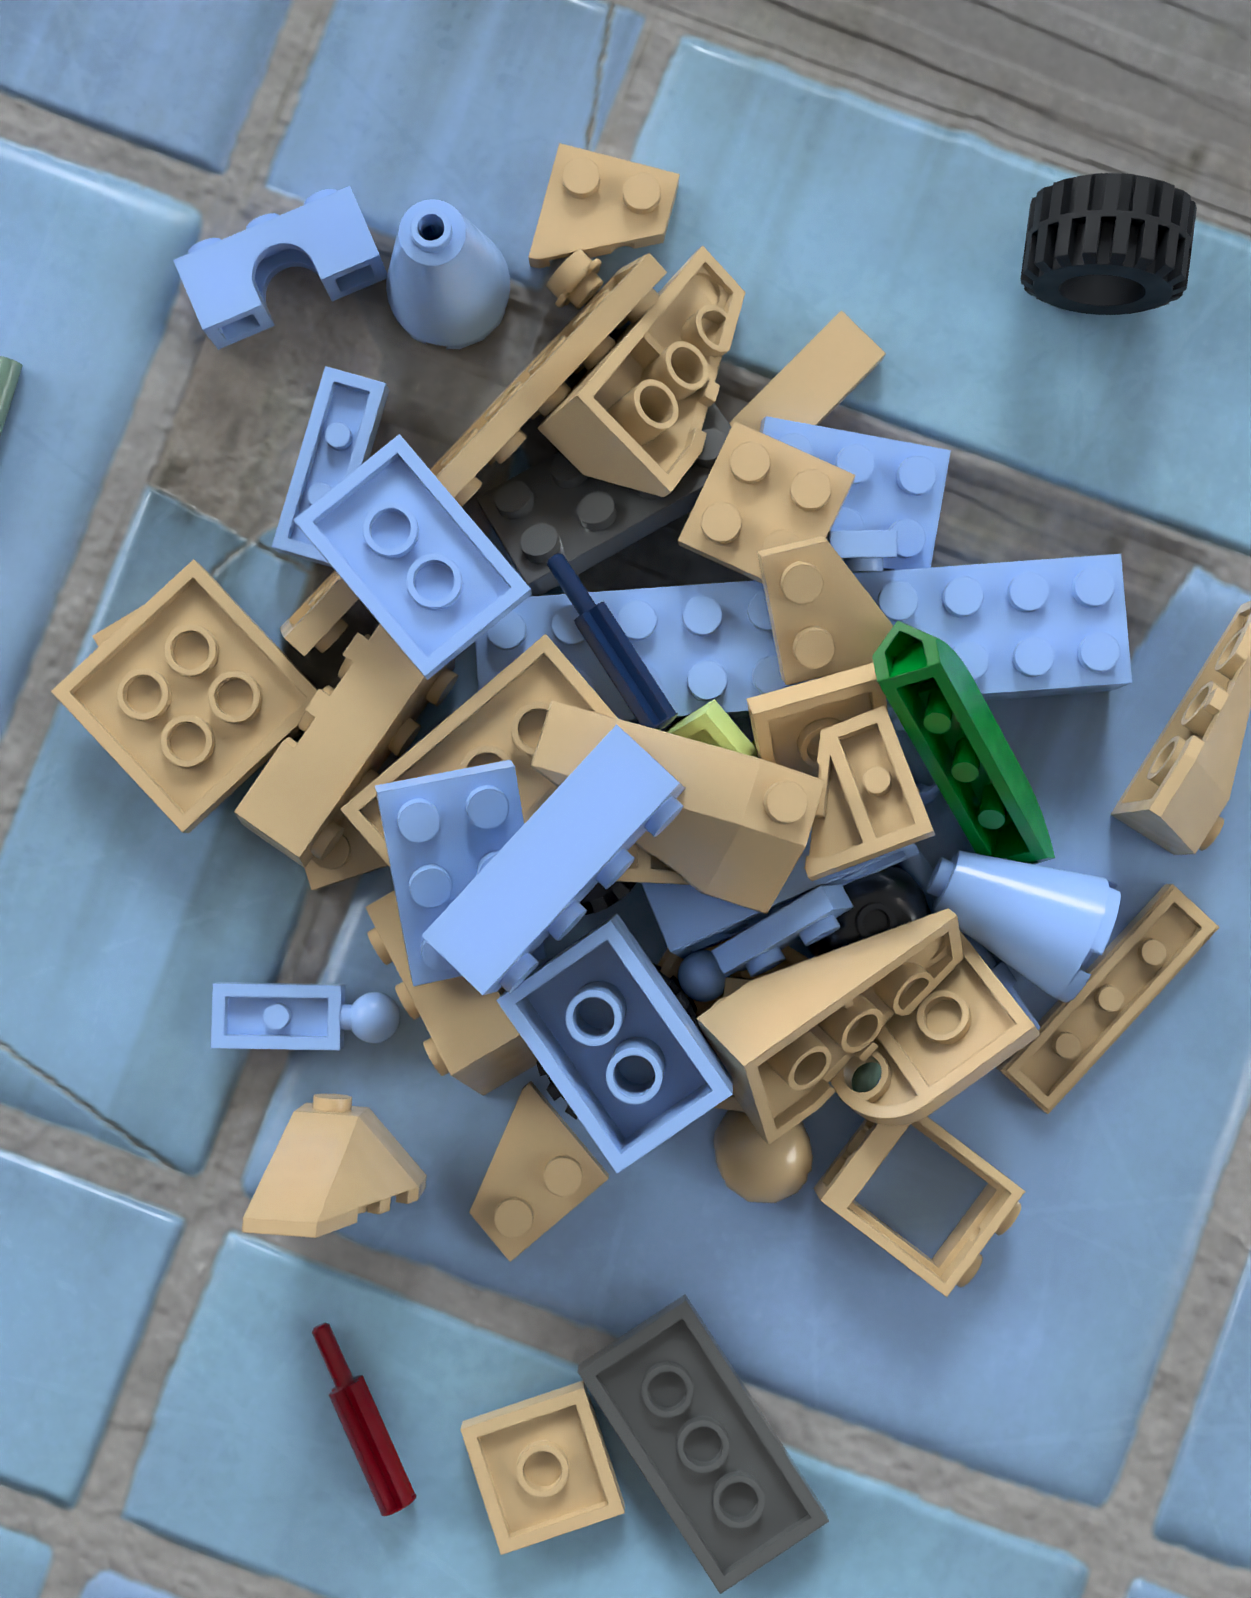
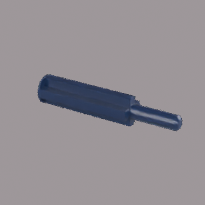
[547,553,678,730]

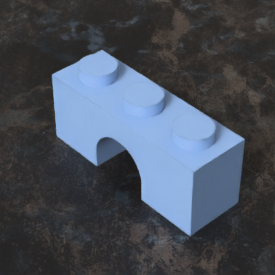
[173,186,387,350]

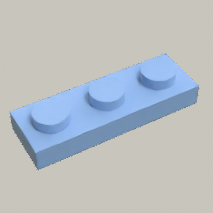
[272,366,389,567]

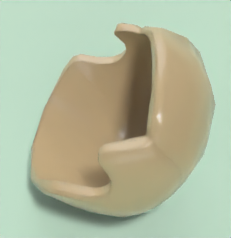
[713,1110,813,1203]

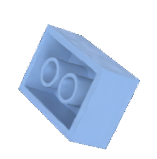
[496,913,733,1173]

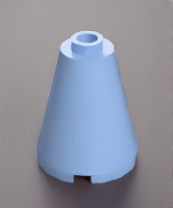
[386,199,510,349]
[926,850,1121,1003]

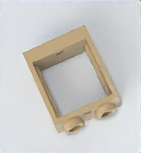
[813,1116,1026,1297]

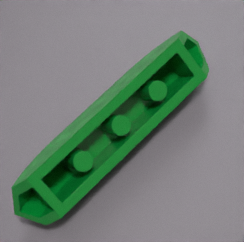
[872,620,1055,865]

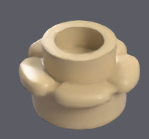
[546,249,604,309]

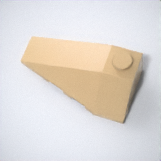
[538,246,745,497]
[1110,601,1251,855]
[530,701,825,913]
[697,908,964,1145]
[242,1093,427,1238]

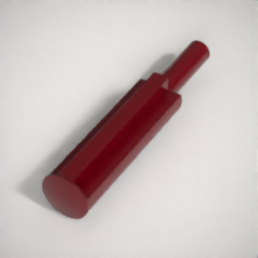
[312,1322,417,1516]

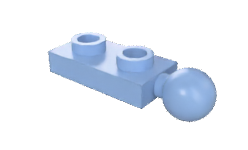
[678,885,854,1002]
[211,982,400,1050]

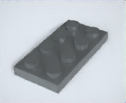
[476,403,731,596]
[578,1294,829,1594]

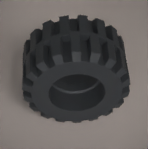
[1020,173,1197,315]

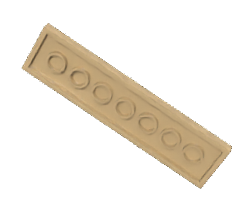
[280,253,667,656]

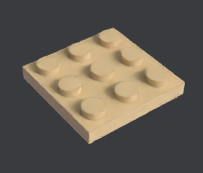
[51,559,318,833]

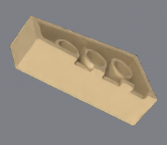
[234,624,458,868]

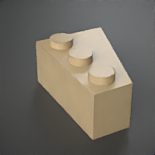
[365,891,537,1096]

